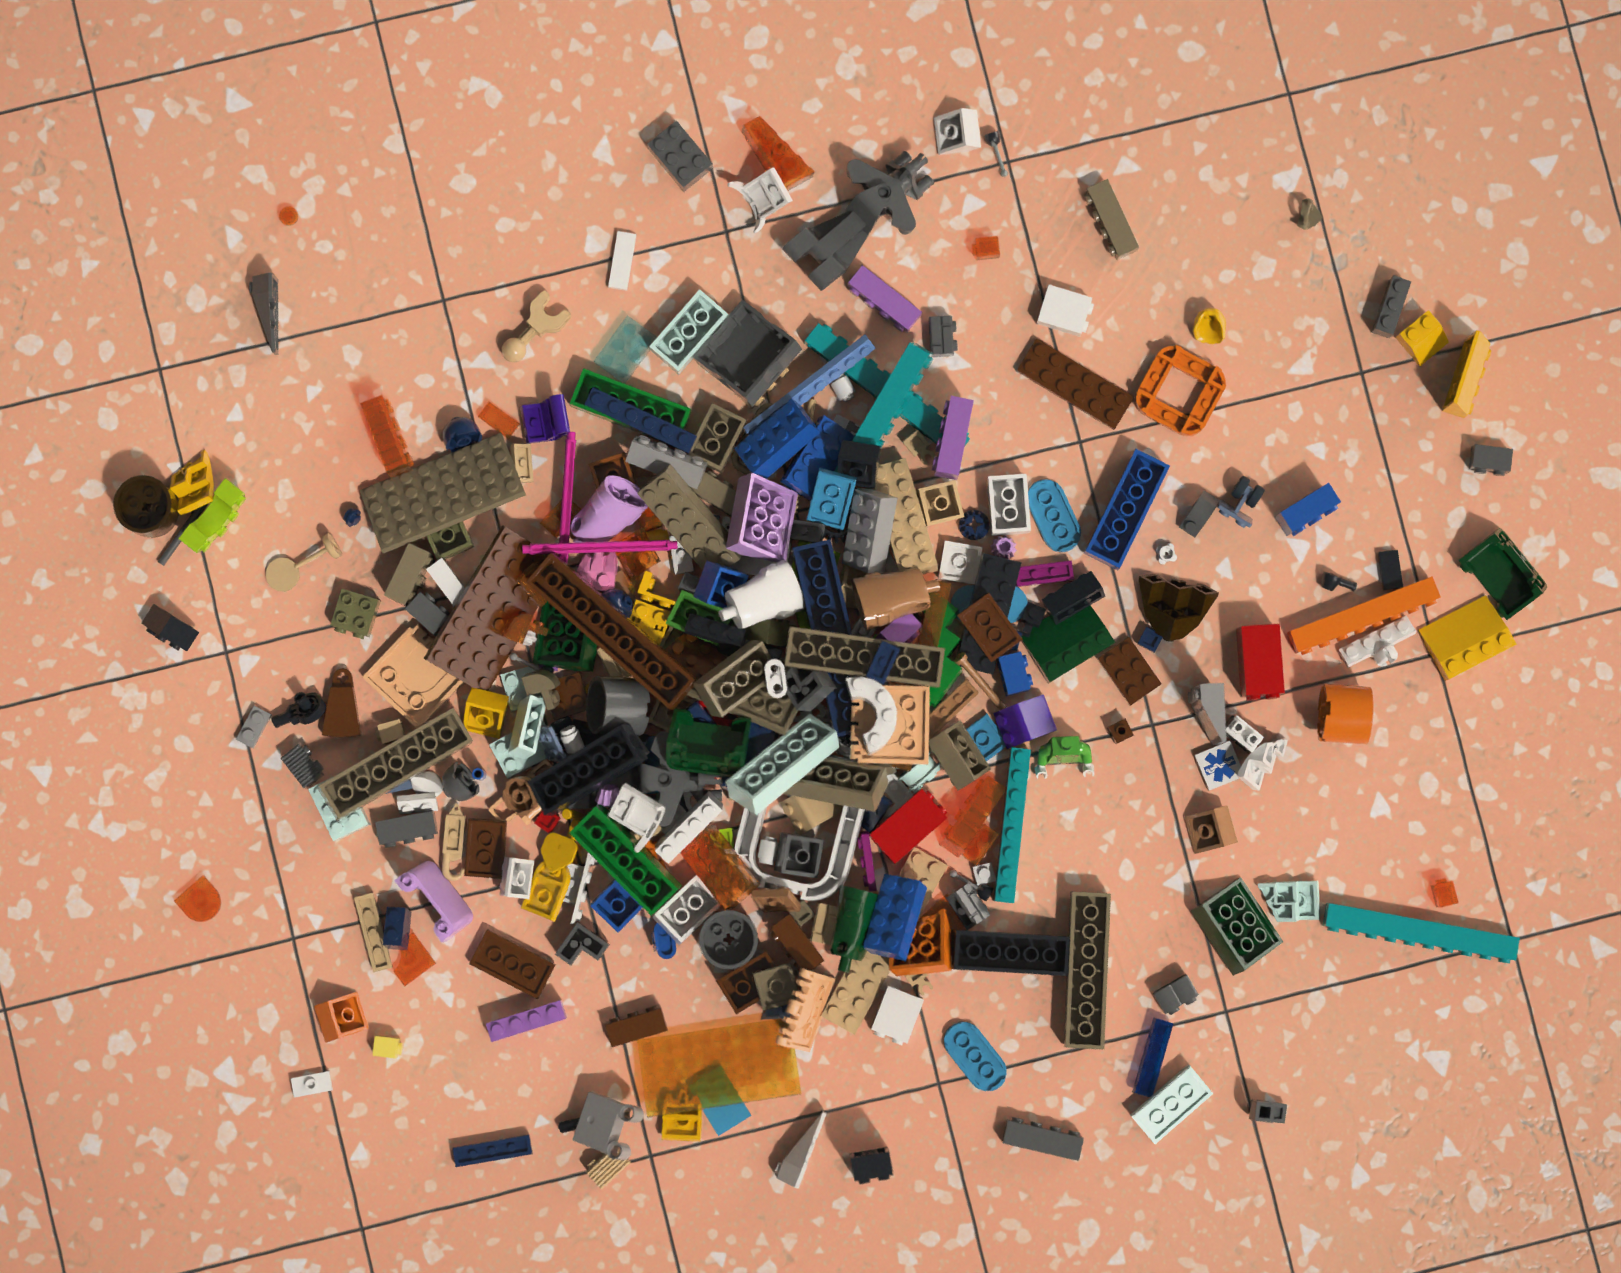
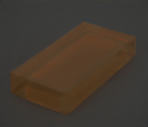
[478,402,520,439]

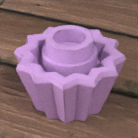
[990,535,1017,559]
[595,784,620,807]

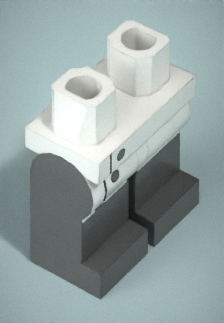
[1226,715,1264,754]

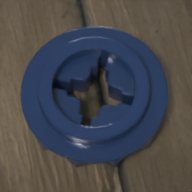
[959,509,990,540]

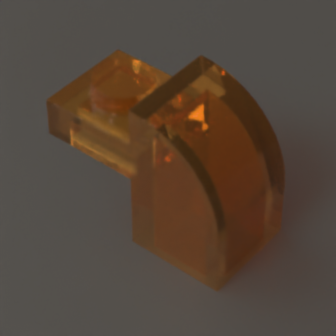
[502,613,549,644]

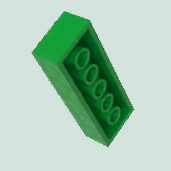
[570,368,691,440]
[570,804,682,916]

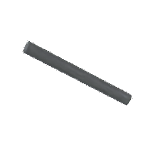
[158,504,208,566]

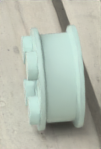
[898,751,941,793]

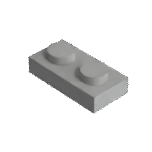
[236,706,272,749]

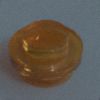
[279,206,298,226]

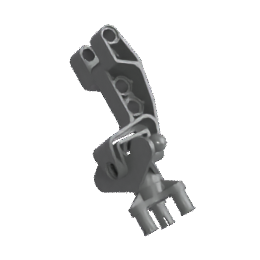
[782,151,934,291]
[558,731,723,827]

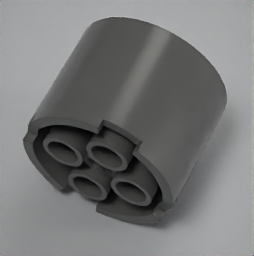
[586,676,650,735]
[699,910,758,969]

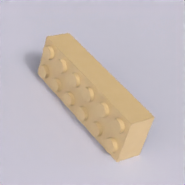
[874,458,938,575]

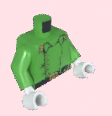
[1035,736,1094,779]

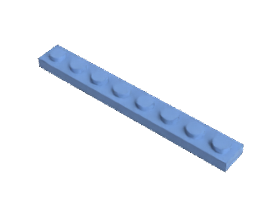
[743,335,876,435]

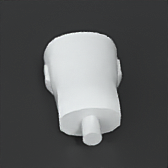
[719,560,805,629]

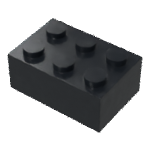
[850,1147,893,1184]

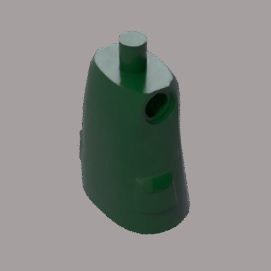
[830,885,878,973]

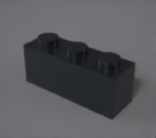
[1042,571,1106,625]

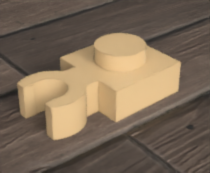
[902,429,935,464]
[905,973,933,996]

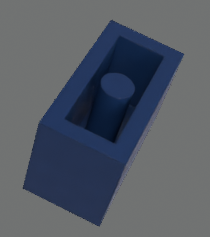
[383,907,412,950]

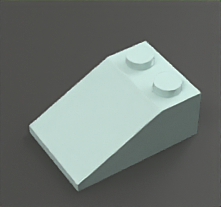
[489,721,547,779]

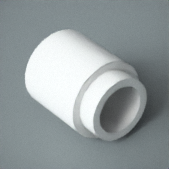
[831,373,856,402]
[560,725,585,754]
[758,836,779,865]

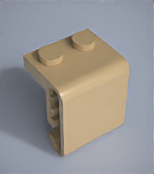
[780,796,844,835]

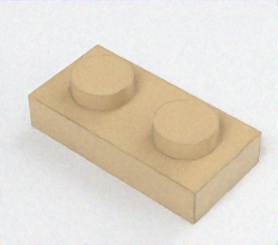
[510,444,533,483]

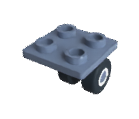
[1217,476,1265,528]
[538,716,572,762]

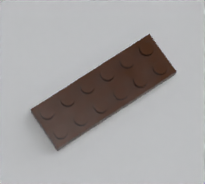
[1016,338,1134,430]

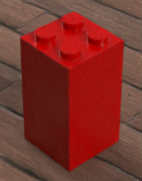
[1236,624,1285,701]
[869,789,947,864]

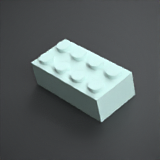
[649,289,729,375]

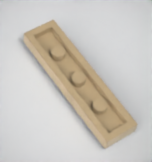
[354,893,393,973]

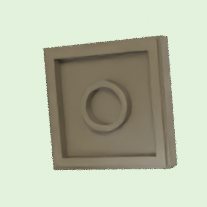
[753,963,798,1011]

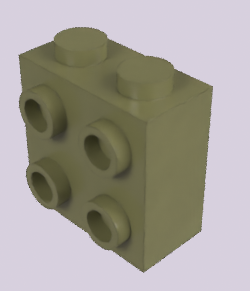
[330,589,381,640]

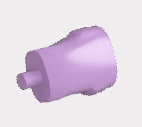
[570,476,648,543]

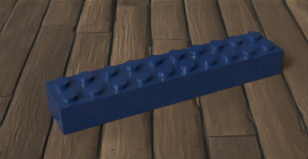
[792,539,859,737]

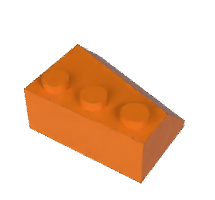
[889,909,952,976]

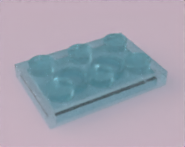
[594,316,657,384]

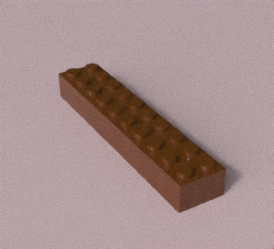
[526,553,698,710]

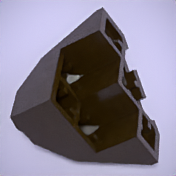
[1138,574,1219,642]

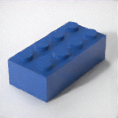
[734,398,820,479]
[780,415,855,502]
[863,874,927,961]

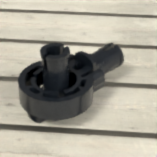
[272,692,326,728]

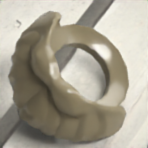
[1297,198,1323,230]

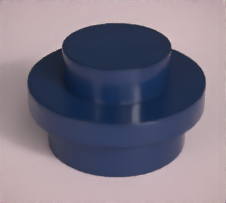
[343,508,361,527]

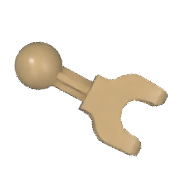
[502,291,572,362]

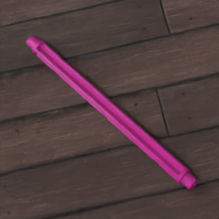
[558,432,577,564]
[522,540,678,555]

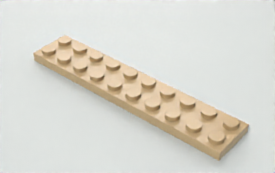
[821,847,948,1035]

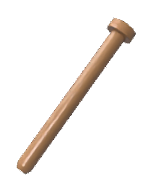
[954,652,1007,710]

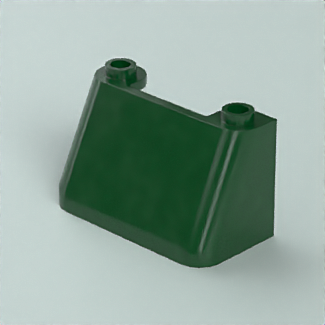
[1458,528,1547,620]
[666,708,751,777]

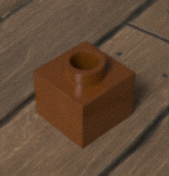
[1107,718,1134,745]

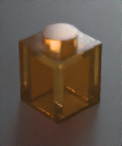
[971,236,1000,261]
[637,507,662,532]
[1430,878,1459,908]

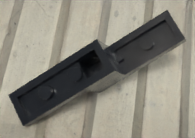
[684,613,782,667]

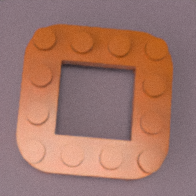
[1135,345,1226,436]

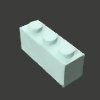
[508,695,546,760]

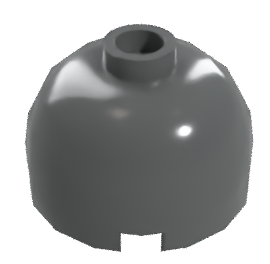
[442,762,480,801]

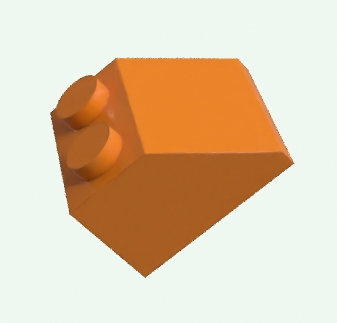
[314,992,369,1043]

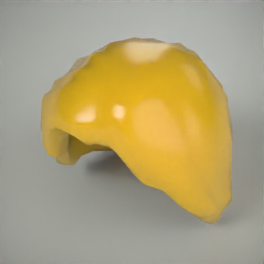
[1193,308,1226,344]

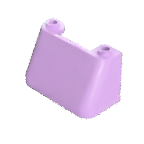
[394,861,473,942]

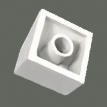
[934,108,981,155]
[499,857,534,899]

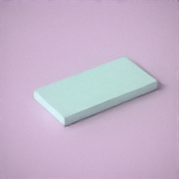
[1130,1064,1213,1144]

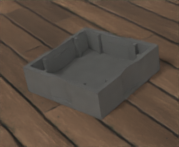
[692,300,802,407]

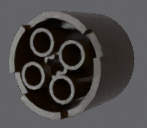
[113,475,179,538]

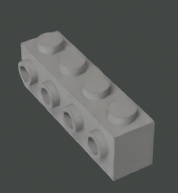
[625,435,708,489]

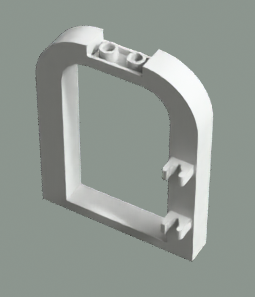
[734,755,871,901]

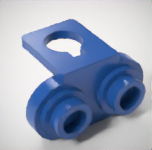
[651,923,676,959]

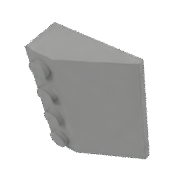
[1188,683,1226,745]

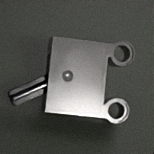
[558,1092,644,1161]

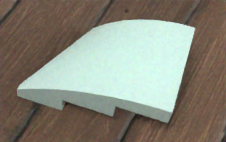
[1258,880,1320,922]

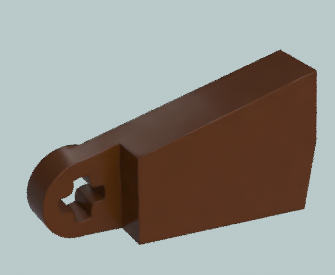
[322,668,362,738]

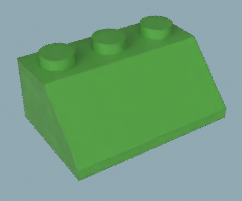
[666,590,734,646]

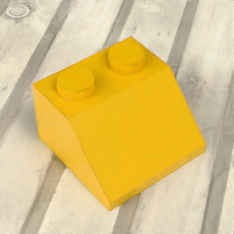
[1395,310,1449,366]
[463,687,509,739]

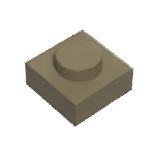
[789,900,815,927]

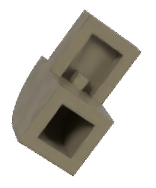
[521,670,561,710]

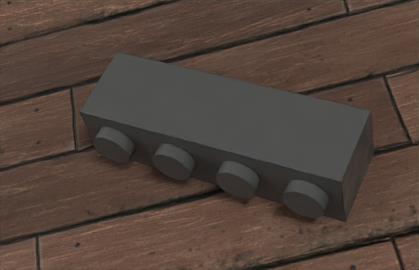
[1002,1117,1084,1161]

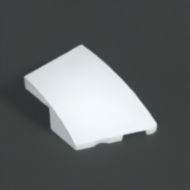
[1237,739,1288,791]

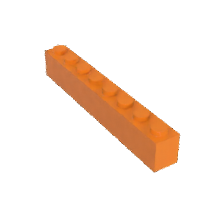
[1287,576,1441,655]

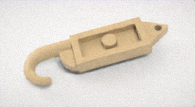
[442,803,466,881]

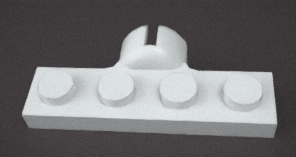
[1339,615,1416,667]

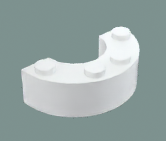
[845,677,897,756]

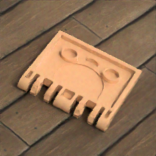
[775,968,835,1052]

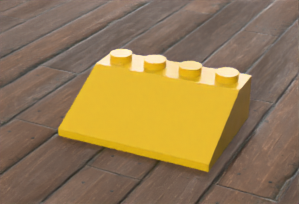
[1442,330,1491,418]
[1418,595,1517,681]

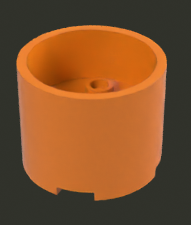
[1317,684,1373,745]

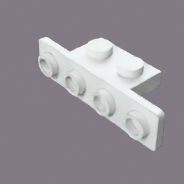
[563,853,595,925]

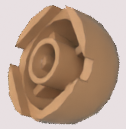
[502,776,539,815]

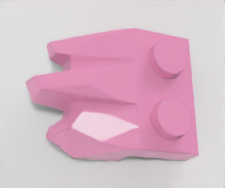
[577,552,618,592]

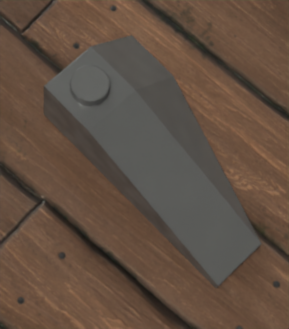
[249,273,279,355]

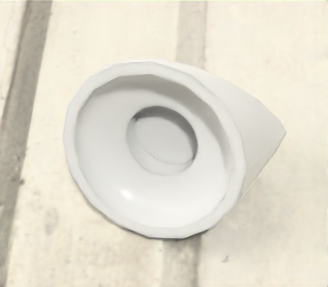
[410,771,443,797]

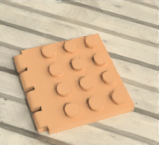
[362,624,463,728]
[850,685,930,765]

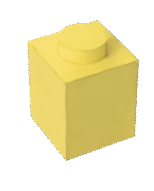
[372,1035,403,1059]

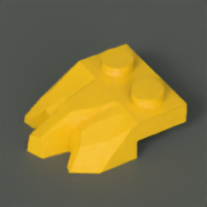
[662,1089,702,1142]

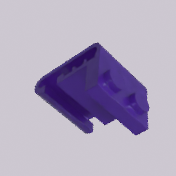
[520,394,570,444]
[993,694,1057,749]

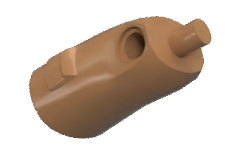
[852,569,940,630]

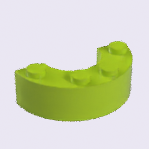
[179,478,246,553]

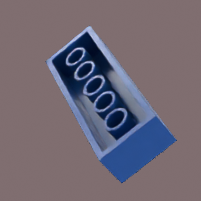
[1084,449,1170,570]

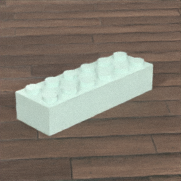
[726,714,839,815]

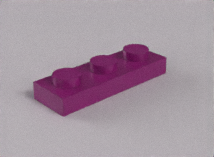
[1016,560,1074,587]
[858,831,877,892]

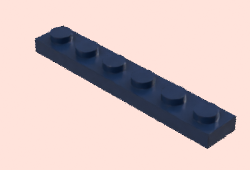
[584,387,697,454]

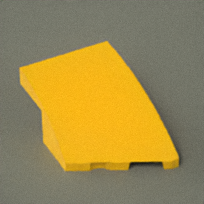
[170,450,214,516]

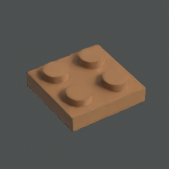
[751,887,801,912]

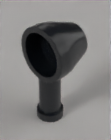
[1321,571,1357,592]

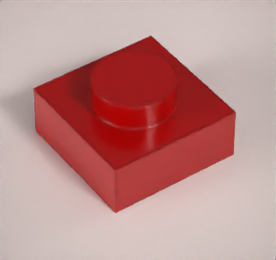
[534,812,561,834]

